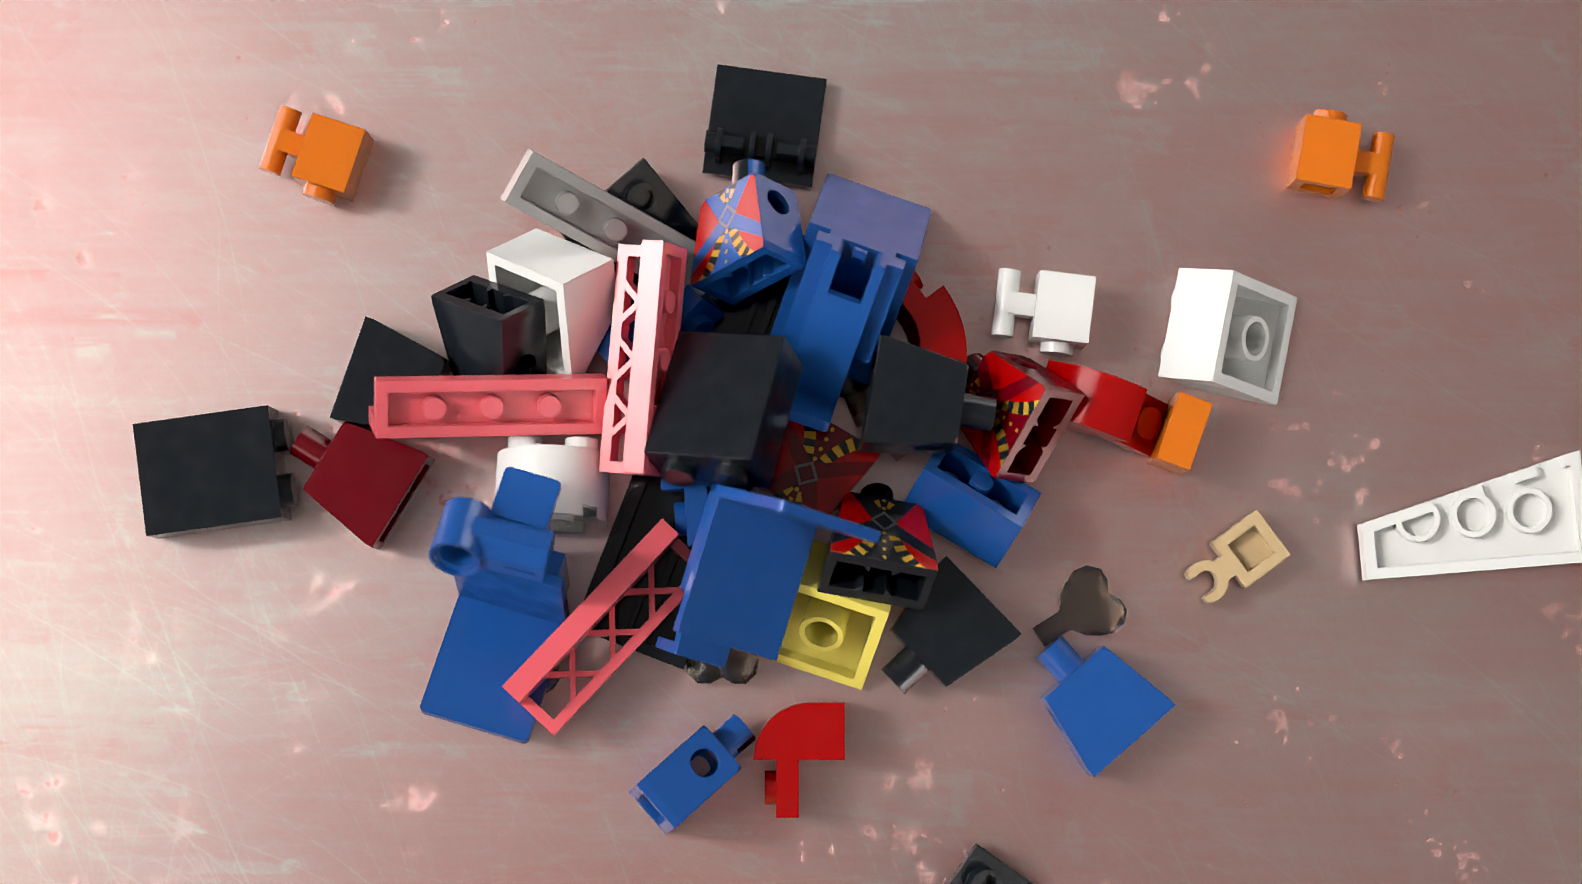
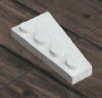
[1357,450,1582,581]

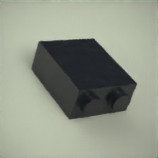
[644,331,803,490]
[133,405,298,539]

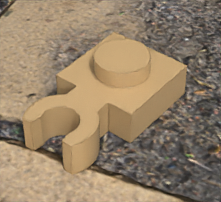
[1184,509,1291,604]

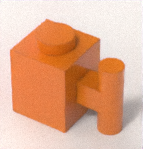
[259,105,374,205]
[1286,109,1395,202]

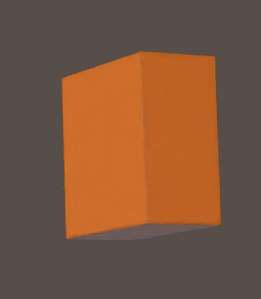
[1147,391,1213,475]

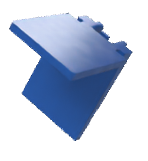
[770,173,931,432]
[420,466,570,744]
[655,484,882,668]

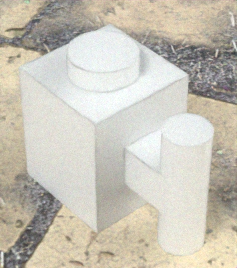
[991,268,1096,357]

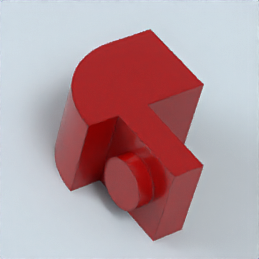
[1046,360,1169,457]
[753,702,845,818]

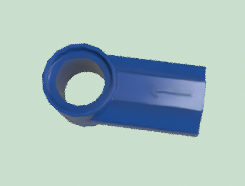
[428,497,556,583]

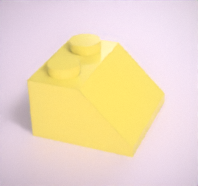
[757,539,892,690]

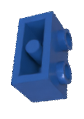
[904,443,1041,568]

